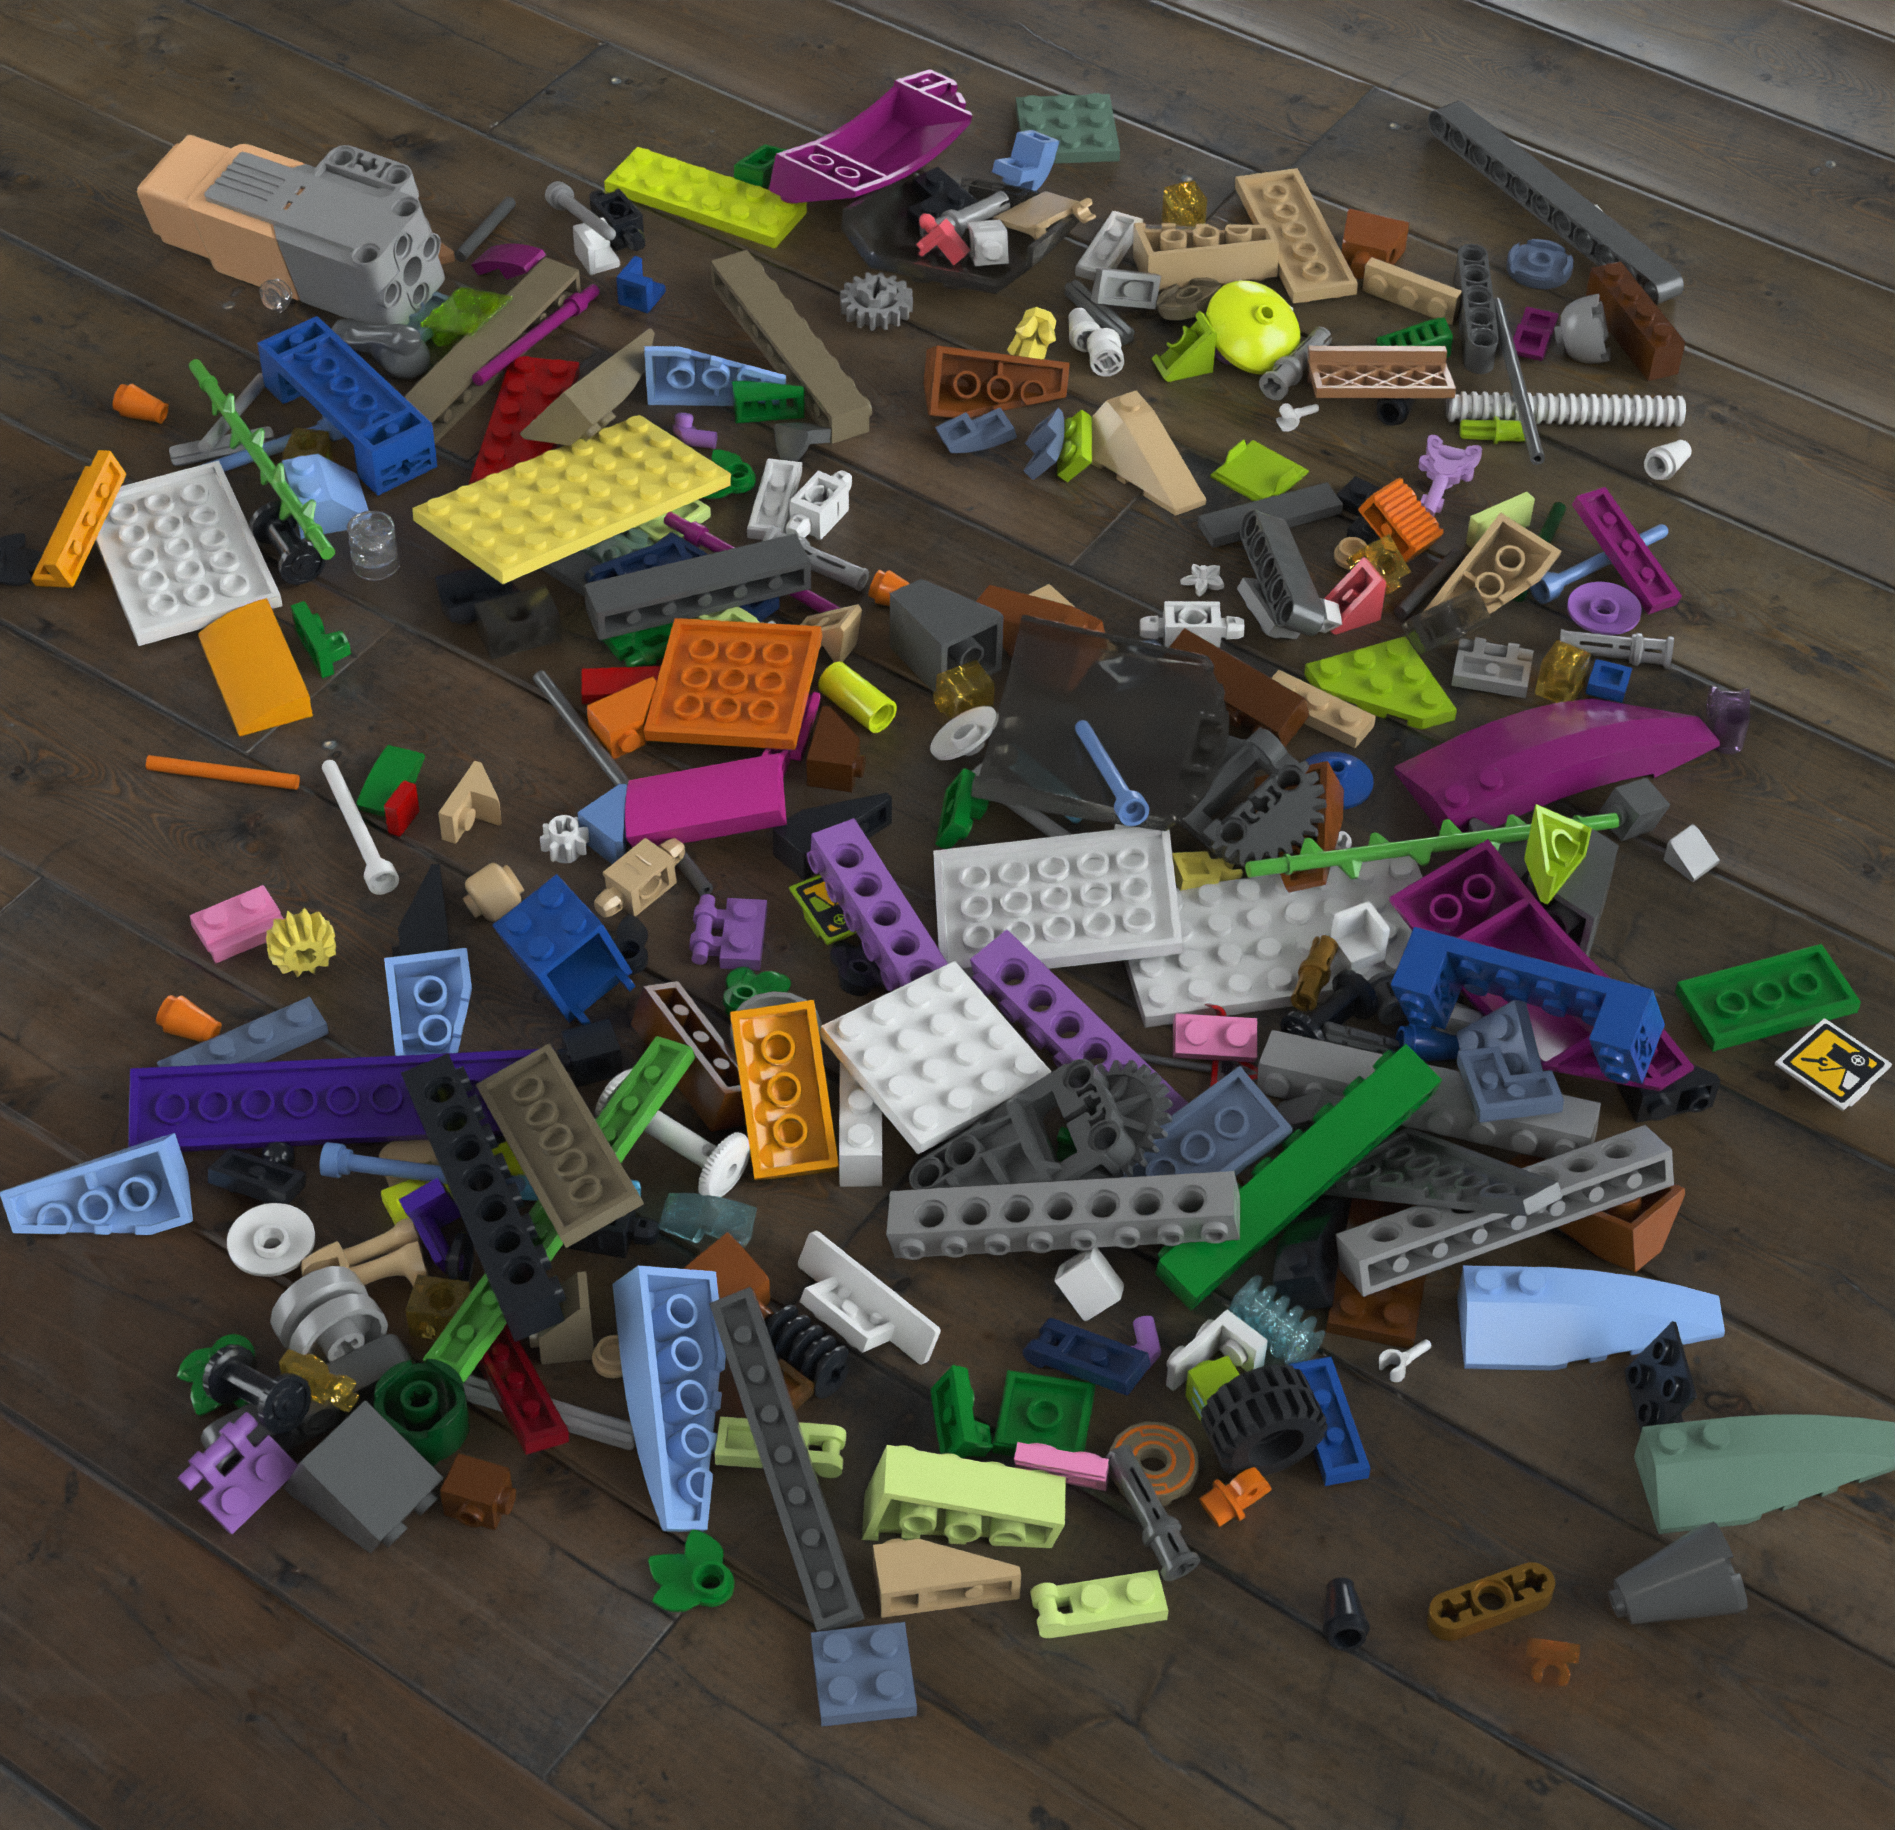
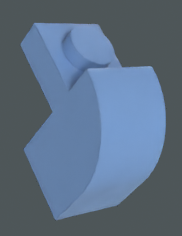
[992,130,1059,193]

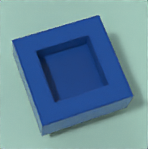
[1585,659,1632,703]

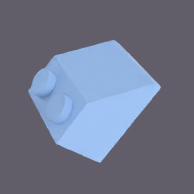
[282,454,372,539]

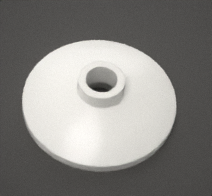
[930,706,998,760]
[227,1203,315,1277]

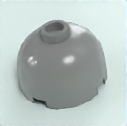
[1555,293,1611,364]

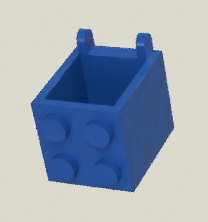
[492,874,636,1026]

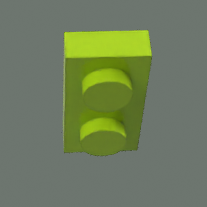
[1057,409,1092,482]

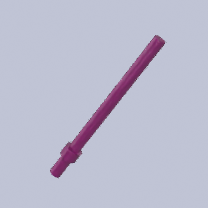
[472,284,600,386]
[664,511,840,613]

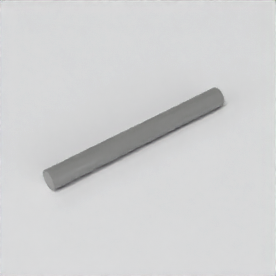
[198,373,265,453]

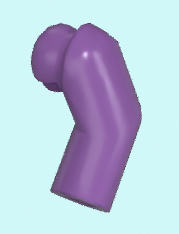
[672,412,717,449]
[1131,1316,1161,1369]

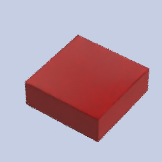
[384,780,420,837]

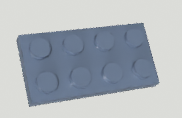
[1121,1066,1293,1215]

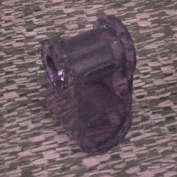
[1706,685,1751,754]

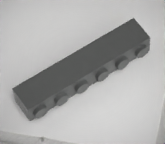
[584,534,811,640]

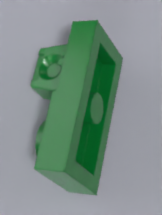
[290,601,351,679]
[935,768,989,849]
[930,1365,993,1459]

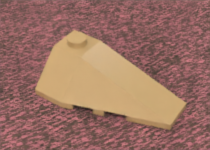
[1091,390,1206,516]
[1417,512,1561,642]

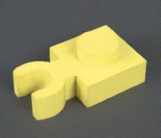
[1172,851,1243,891]

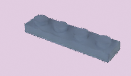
[157,997,329,1067]

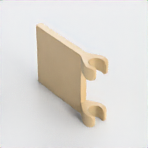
[993,191,1096,245]

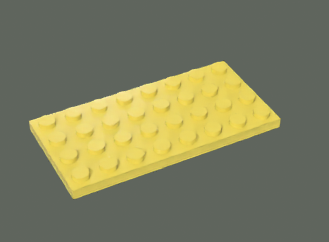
[412,415,731,584]

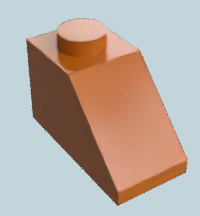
[587,677,657,759]

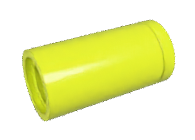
[818,661,897,733]

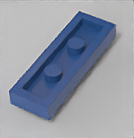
[1288,1357,1370,1486]

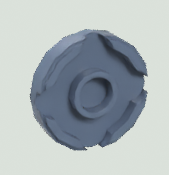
[1506,239,1573,289]

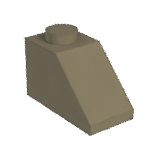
[529,1271,594,1365]

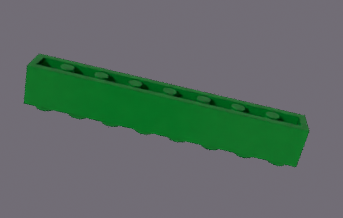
[1155,1044,1442,1311]

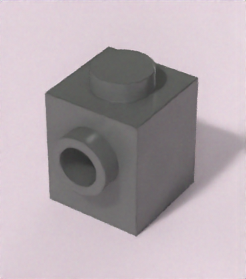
[1598,777,1670,841]

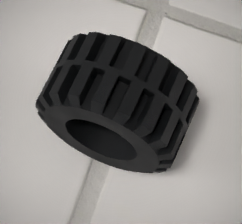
[1201,1364,1327,1477]

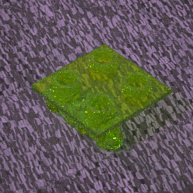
[420,287,513,346]

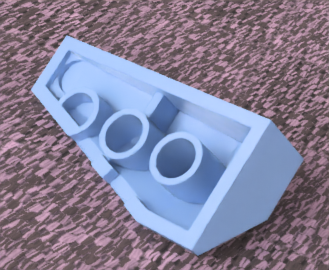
[644,346,786,406]
[384,948,472,1056]
[0,1133,193,1235]

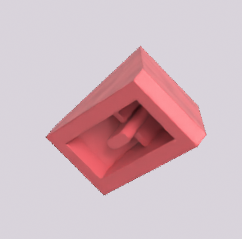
[1324,557,1386,635]

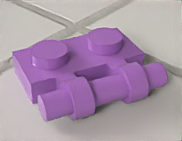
[689,894,768,971]
[177,1412,298,1534]

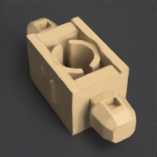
[594,838,685,918]

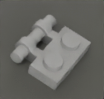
[1451,637,1534,698]

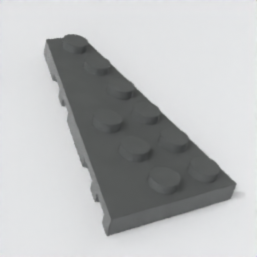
[1322,1127,1562,1216]

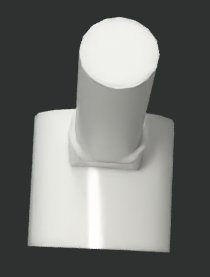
[1276,403,1319,432]
[1379,1339,1431,1382]

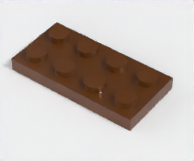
[1326,1198,1426,1349]

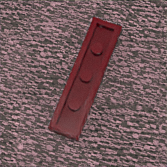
[477,1324,569,1455]

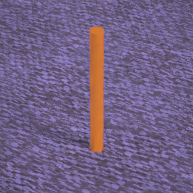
[146,755,300,790]

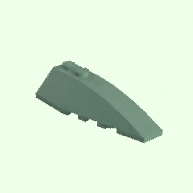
[1634,1414,1895,1534]

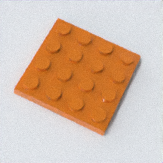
[643,618,823,750]

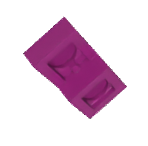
[471,244,546,280]
[1513,306,1559,361]

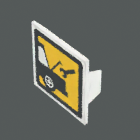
[1775,1018,1892,1111]

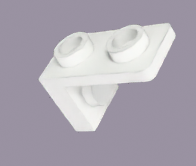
[1166,1309,1268,1391]

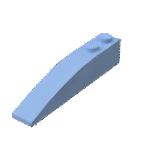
[612,1266,726,1532]
[1457,1266,1725,1370]

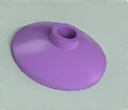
[1567,582,1642,635]

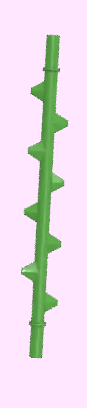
[189,359,335,560]
[1245,813,1619,879]

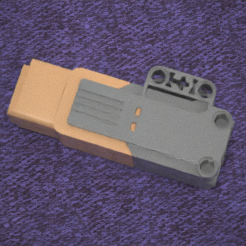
[137,134,445,325]

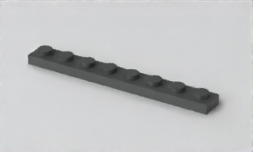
[709,1287,865,1632]

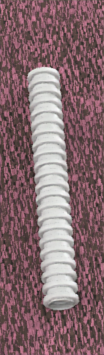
[1446,391,1686,427]

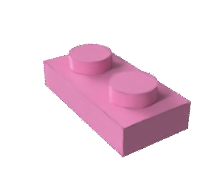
[1173,1013,1257,1062]

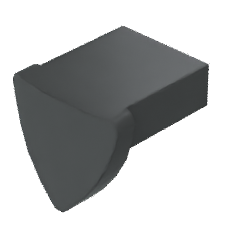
[774,422,831,462]

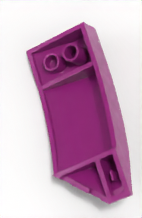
[769,69,972,204]
[1394,698,1720,833]
[1389,839,1694,1091]

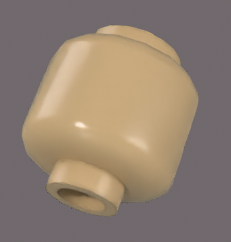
[462,863,524,922]

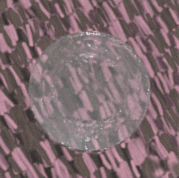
[259,279,292,312]

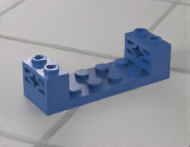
[257,316,438,496]
[1391,927,1665,1084]

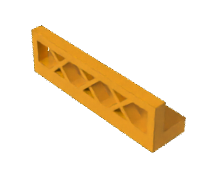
[31,450,127,588]

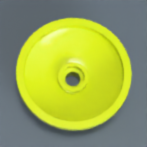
[1206,280,1301,375]

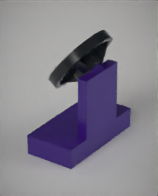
[399,1178,474,1294]

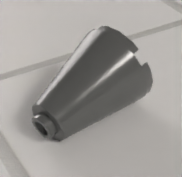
[1608,1522,1748,1624]

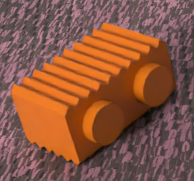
[1358,478,1444,566]

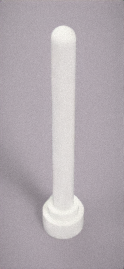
[322,760,399,895]

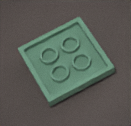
[1015,93,1120,164]

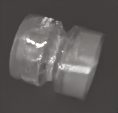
[347,511,400,581]

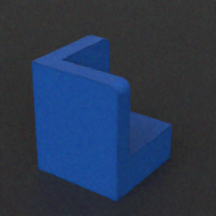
[616,256,666,313]

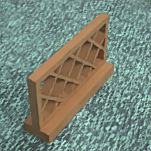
[1306,346,1456,398]

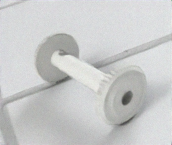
[594,1069,750,1200]

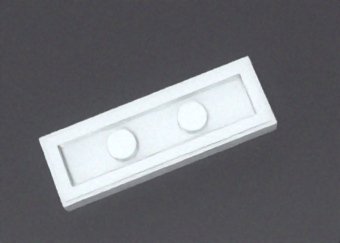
[1075,211,1143,281]
[747,458,802,540]

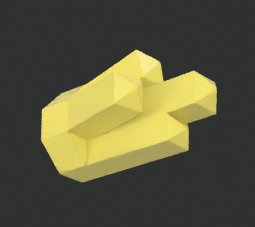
[1007,307,1057,359]

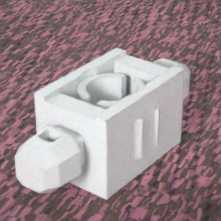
[967,220,1009,266]
[786,470,852,540]
[1139,601,1244,650]

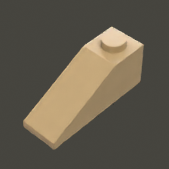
[873,1538,1021,1618]

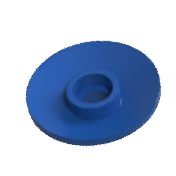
[1306,751,1373,810]

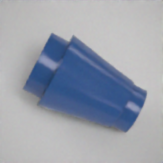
[1395,1023,1459,1062]

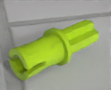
[1459,416,1526,444]

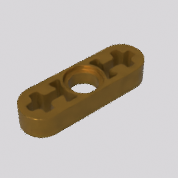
[1427,1562,1555,1641]

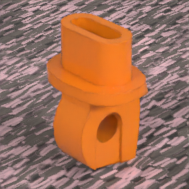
[1199,1467,1272,1527]

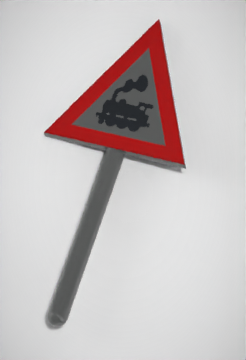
[1137,1053,1258,1087]

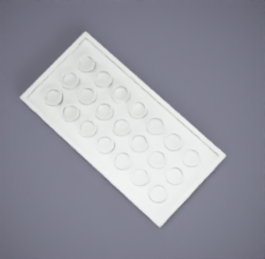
[1124,856,1423,1028]

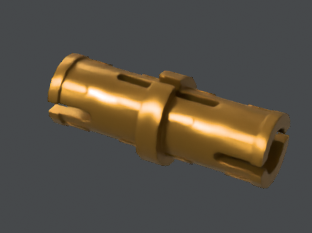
[1290,935,1338,1011]

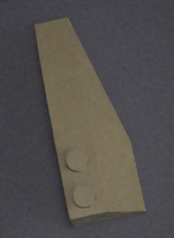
[519,328,655,446]

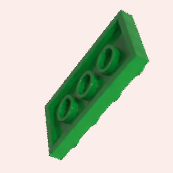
[1675,944,1861,1052]

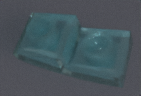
[658,1193,757,1249]

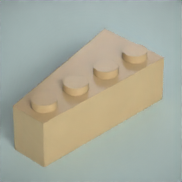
[1133,223,1279,292]

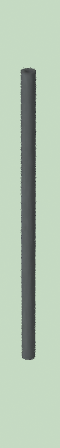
[1494,298,1545,465]
[533,670,713,896]

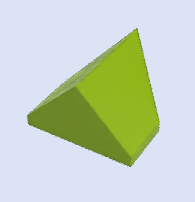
[1151,311,1217,382]
[1524,804,1592,905]

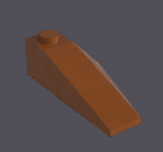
[923,345,1070,419]
[976,585,1109,700]
[1254,761,1344,893]
[1508,1154,1685,1273]

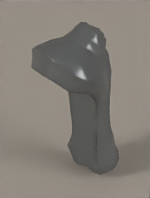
[331,318,430,380]

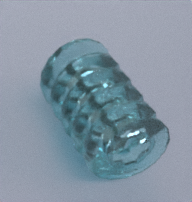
[1229,1275,1326,1365]

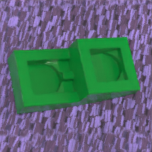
[356,745,425,817]

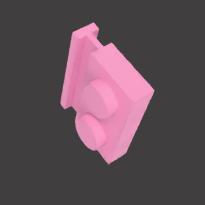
[189,885,285,964]
[1014,1442,1109,1491]

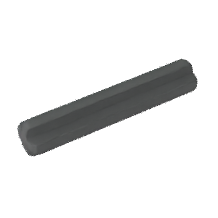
[1064,279,1135,346]

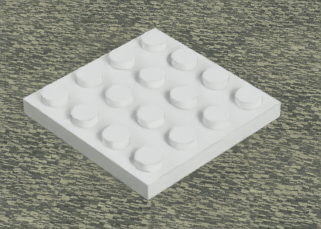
[819,961,1052,1154]

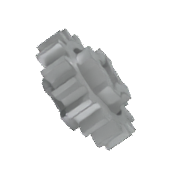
[840,272,913,331]

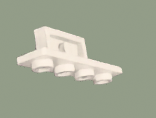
[798,1231,941,1365]

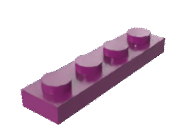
[1572,487,1682,614]

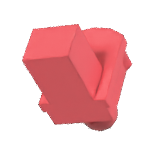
[916,214,971,265]

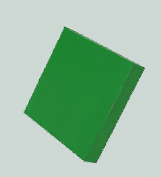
[993,1370,1096,1457]

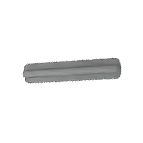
[169,426,275,467]

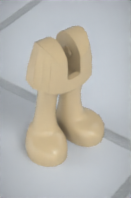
[300,1218,432,1291]

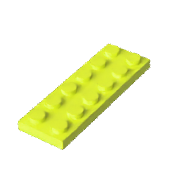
[604,147,807,248]

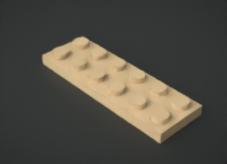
[1235,168,1358,303]

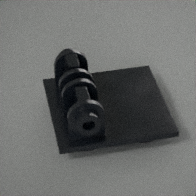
[1624,1321,1697,1433]

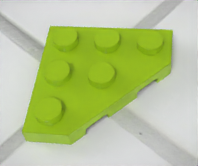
[1304,636,1457,730]

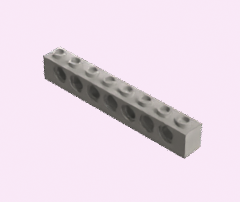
[1336,1125,1674,1297]
[886,1171,1240,1260]

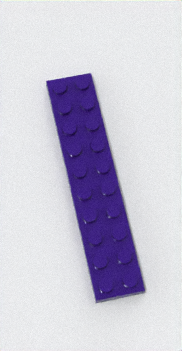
[128,1048,555,1152]

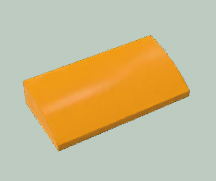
[198,598,313,737]
[730,1000,839,1180]

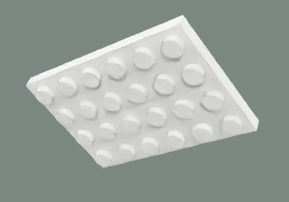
[95,461,283,646]
[933,823,1184,978]

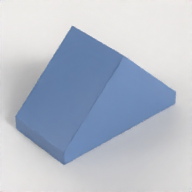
[577,784,627,864]

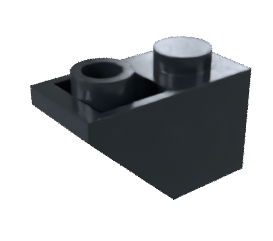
[1617,1064,1721,1123]

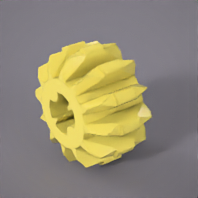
[266,908,336,977]

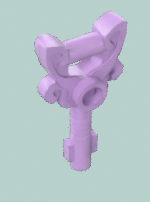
[1418,435,1482,516]

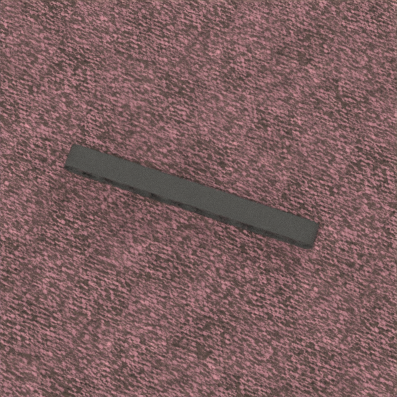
[1428,101,1684,305]

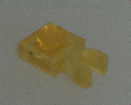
[279,1349,359,1412]

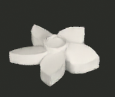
[1180,564,1224,597]

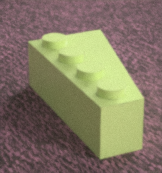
[862,1445,1066,1548]

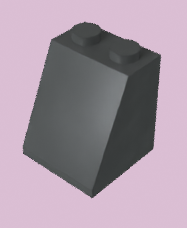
[890,579,1004,699]
[1526,825,1619,957]
[283,1400,444,1553]

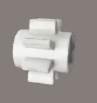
[540,815,589,863]

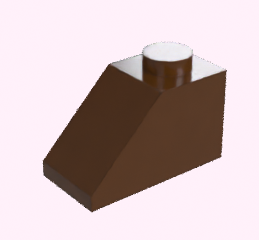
[806,706,866,793]

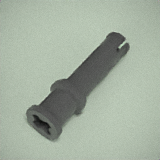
[1106,1444,1200,1581]

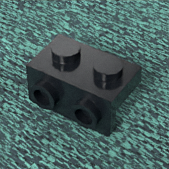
[435,566,523,624]

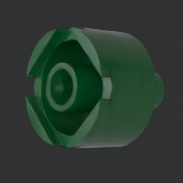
[374,1359,470,1467]

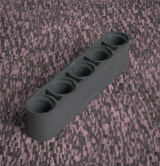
[1454,243,1499,374]
[1240,509,1325,637]
[200,1334,416,1476]

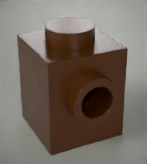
[440,1453,516,1530]

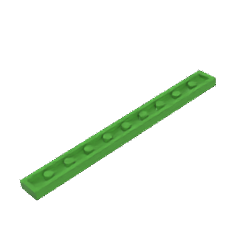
[423,1036,695,1384]

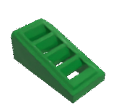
[734,144,786,189]
[1376,317,1453,358]
[732,381,805,423]

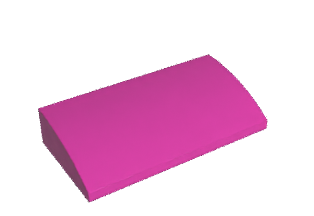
[625,753,787,848]

